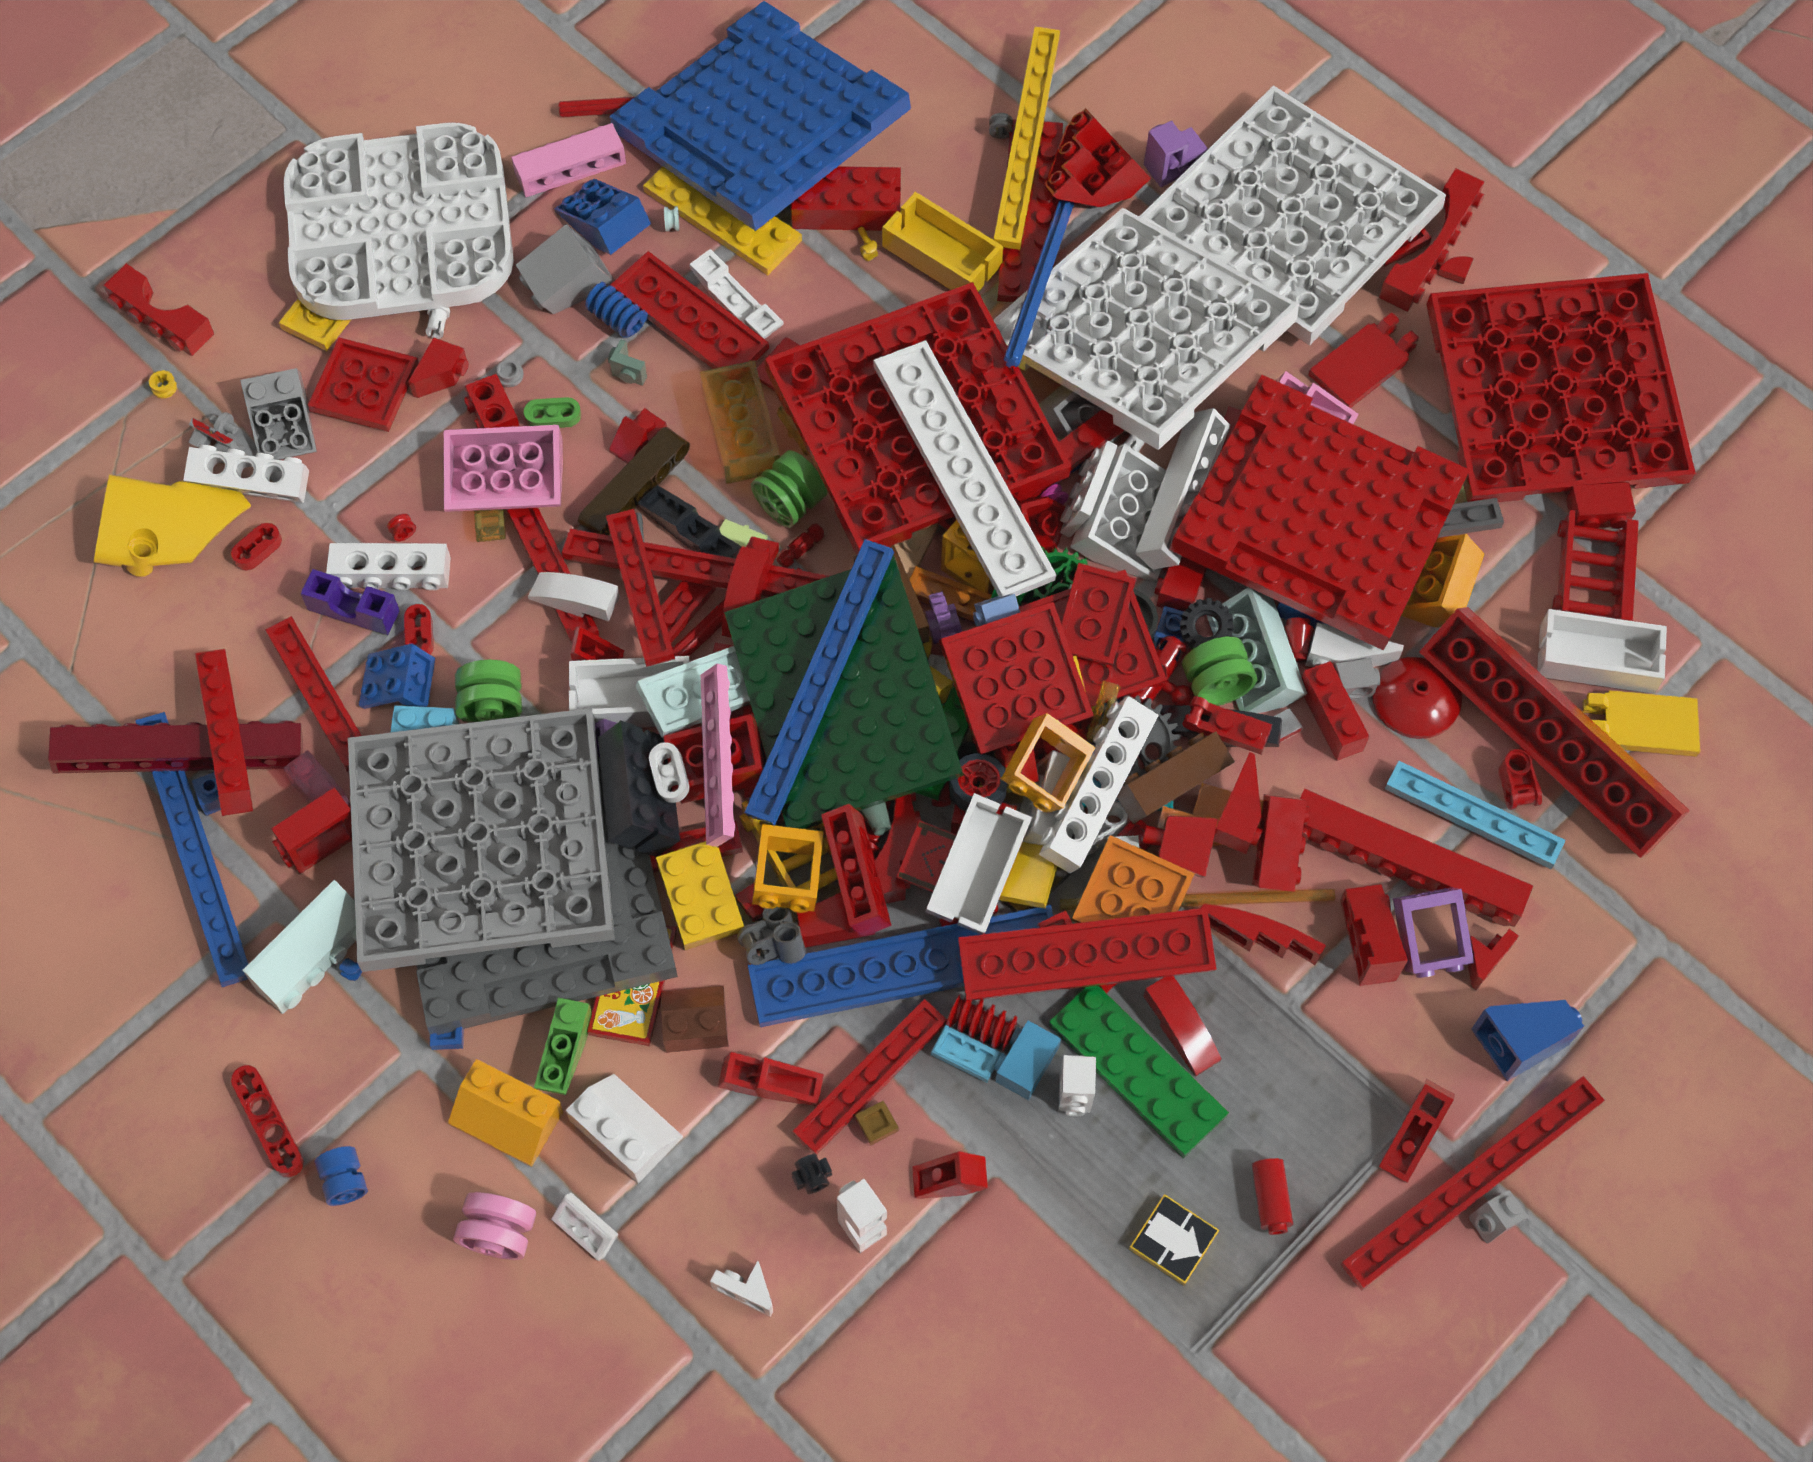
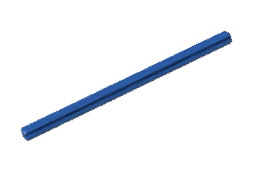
[1004,199,1074,367]

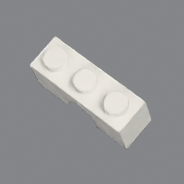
[837,1179,887,1253]

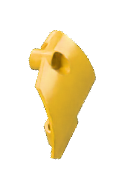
[94,474,251,577]

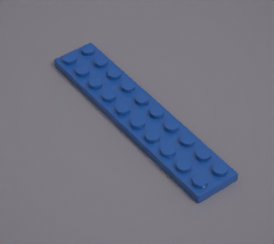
[748,905,1053,1027]

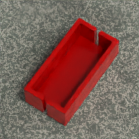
[791,166,901,231]

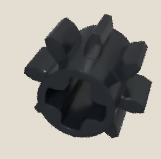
[792,1154,832,1194]

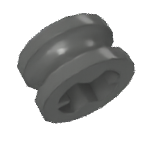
[989,113,1013,139]

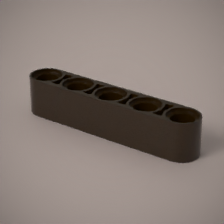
[577,427,690,536]

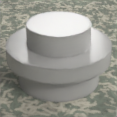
[495,360,524,387]

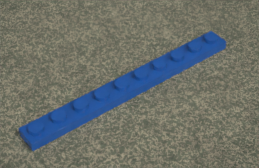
[744,539,894,826]
[135,712,248,987]

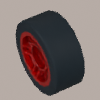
[949,753,1007,812]

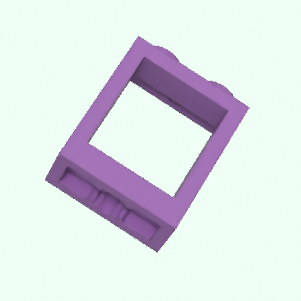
[1393,887,1474,978]

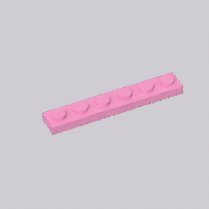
[700,664,735,847]

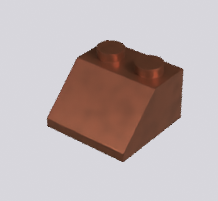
[661,985,729,1053]

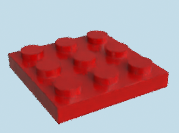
[308,337,419,432]

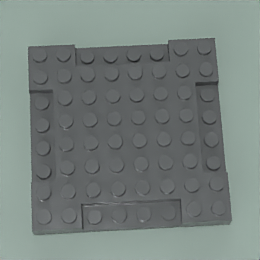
[416,757,678,1035]

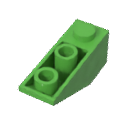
[534,998,592,1095]

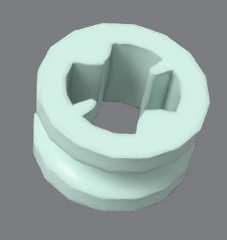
[664,206,679,232]

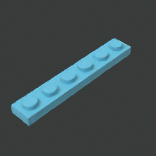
[1385,761,1566,869]

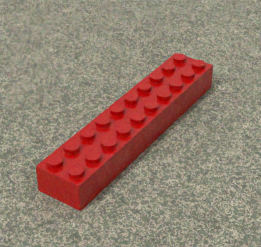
[1419,607,1690,858]

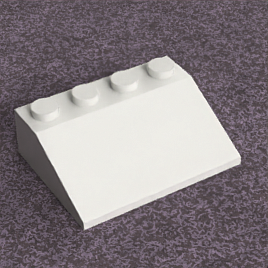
[1070,443,1166,582]

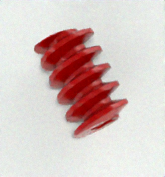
[946,994,1018,1051]

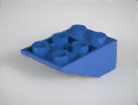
[554,178,651,255]

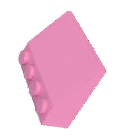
[444,425,563,512]

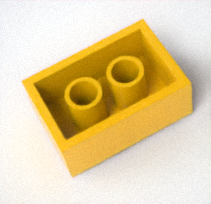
[656,841,744,950]

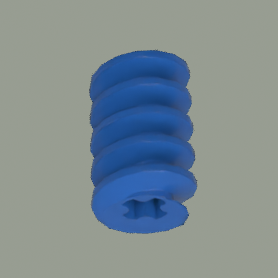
[585,281,648,338]

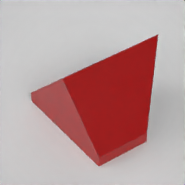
[1019,496,1066,553]

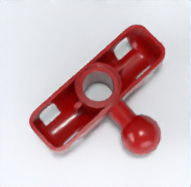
[1120,636,1194,706]

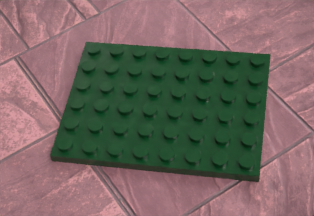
[724,554,964,829]

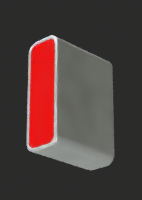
[1275,708,1303,743]

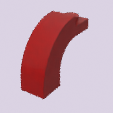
[722,536,779,638]

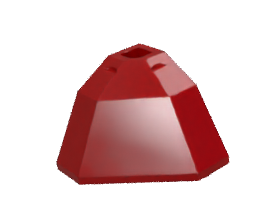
[1045,108,1151,207]

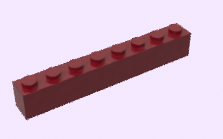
[48,720,303,774]

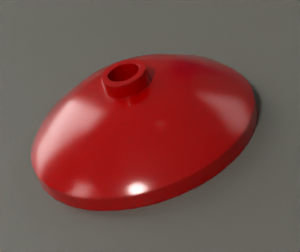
[1372,657,1462,739]

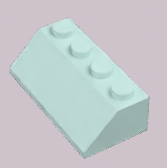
[1207,587,1307,713]
[243,880,356,1014]

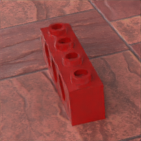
[821,804,892,937]

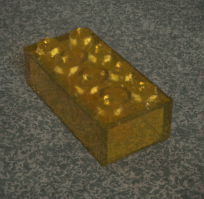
[699,360,780,484]

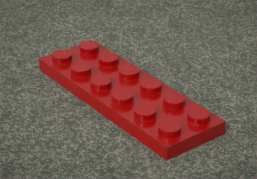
[610,251,769,383]

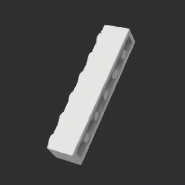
[1135,408,1230,569]

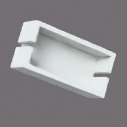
[1537,609,1667,694]
[569,656,690,727]
[925,793,1032,935]

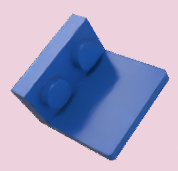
[359,644,436,709]

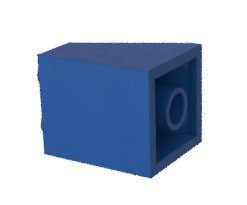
[1471,1000,1584,1081]

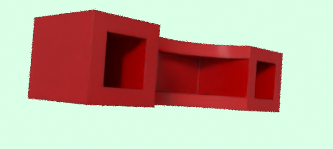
[103,263,214,356]

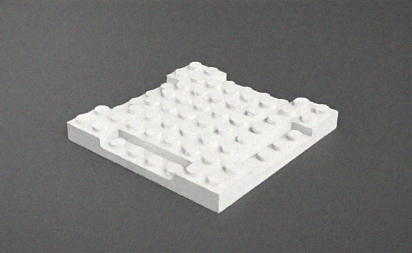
[1139,85,1446,346]
[994,208,1299,450]

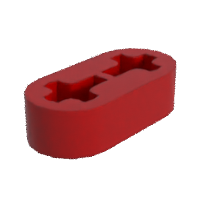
[231,523,282,571]
[404,604,434,655]

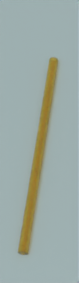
[1059,889,1335,911]

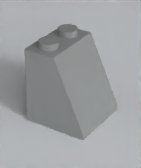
[516,224,615,314]

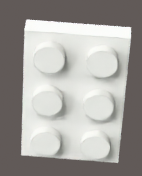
[1060,441,1118,538]

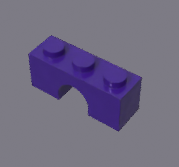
[300,569,400,635]

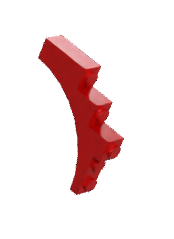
[797,792,921,948]

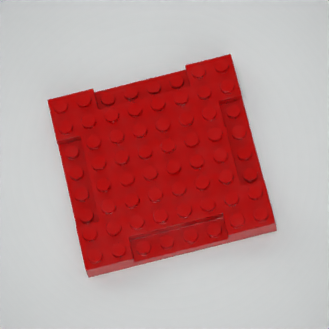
[1426,273,1696,502]
[765,282,1071,556]
[1169,374,1470,651]

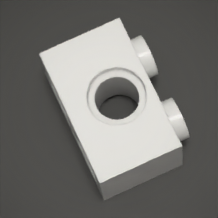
[1058,1055,1096,1116]

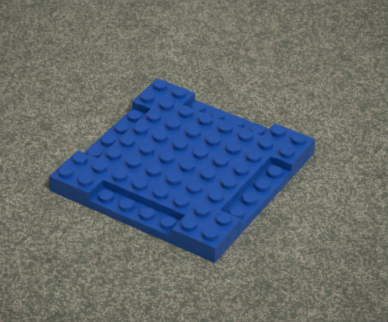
[609,1,911,231]

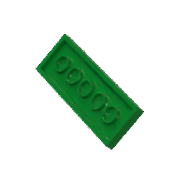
[1049,985,1229,1159]

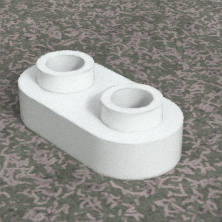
[649,743,689,803]

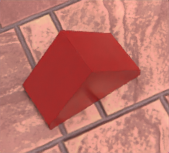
[570,626,625,661]

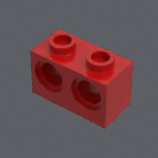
[463,374,520,429]

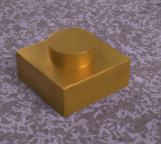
[855,1100,899,1146]

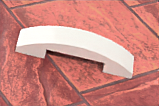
[690,249,784,339]

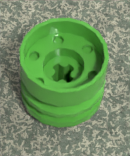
[751,450,828,528]

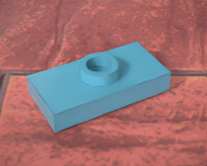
[931,1025,1002,1083]

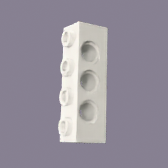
[183,444,309,503]
[326,543,451,590]

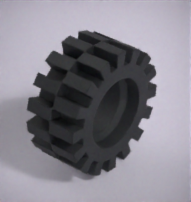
[1180,598,1234,650]

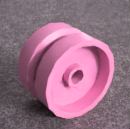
[453,1192,536,1260]

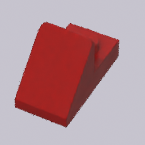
[609,408,667,464]
[1467,928,1519,991]

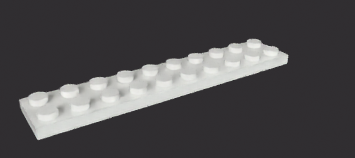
[873,340,1056,597]

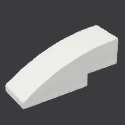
[528,572,620,621]

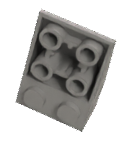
[240,368,317,460]

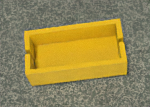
[882,191,1003,292]

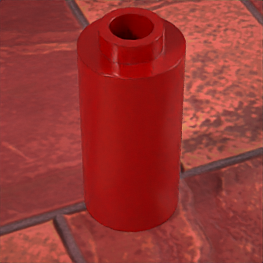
[1252,1158,1293,1235]

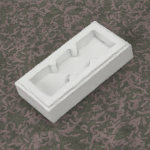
[551,1193,618,1261]

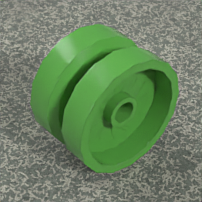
[1181,636,1258,706]
[455,659,522,723]

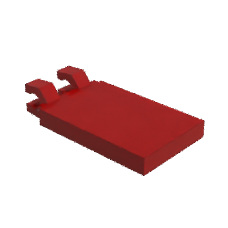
[1308,312,1419,408]

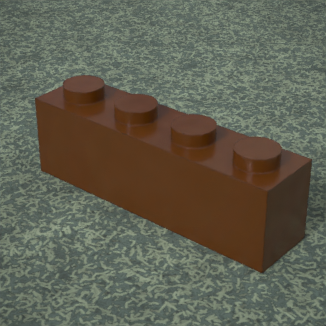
[1117,731,1235,824]

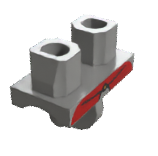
[189,412,246,452]

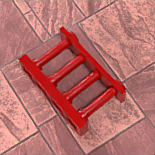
[1552,510,1639,621]

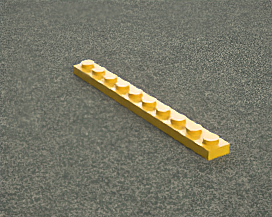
[994,27,1061,250]

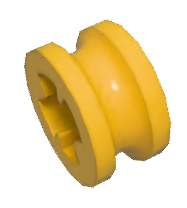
[149,370,177,399]

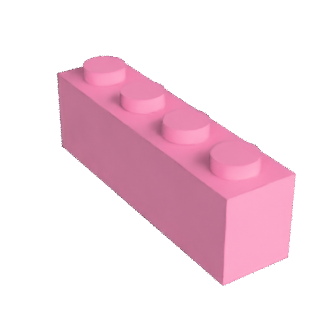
[511,123,626,197]

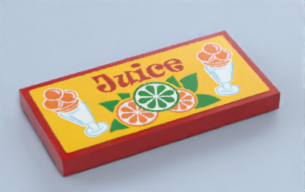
[587,925,677,1046]

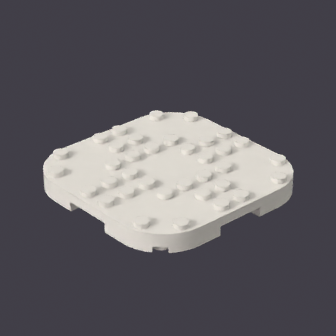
[284,123,514,320]

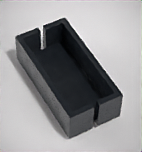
[598,720,680,857]

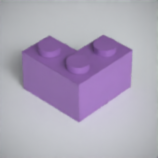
[1144,120,1208,187]

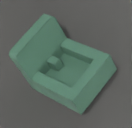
[608,339,647,386]

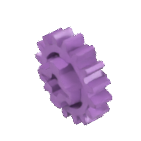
[925,591,962,644]

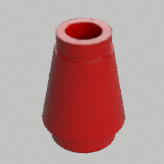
[1284,617,1313,662]

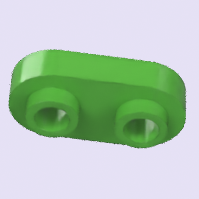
[524,397,581,428]

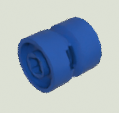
[314,1146,368,1206]

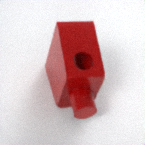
[1142,816,1218,878]

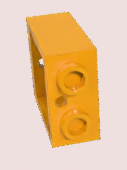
[941,520,995,595]
[1001,713,1095,813]
[752,824,823,913]

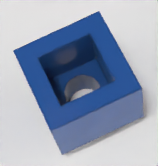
[192,772,221,816]

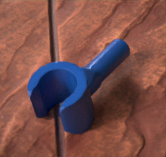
[339,958,362,981]

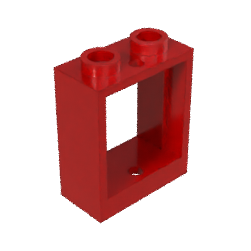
[271,787,352,874]

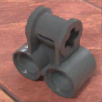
[737,907,806,965]

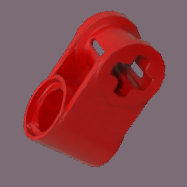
[1498,749,1542,810]

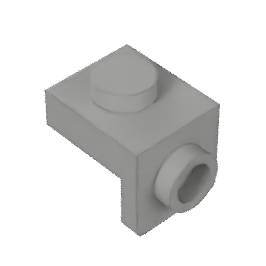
[1469,1190,1528,1243]

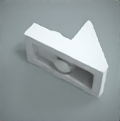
[710,1261,773,1317]

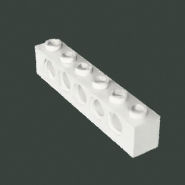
[1039,696,1158,873]

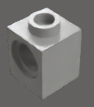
[1335,658,1380,700]

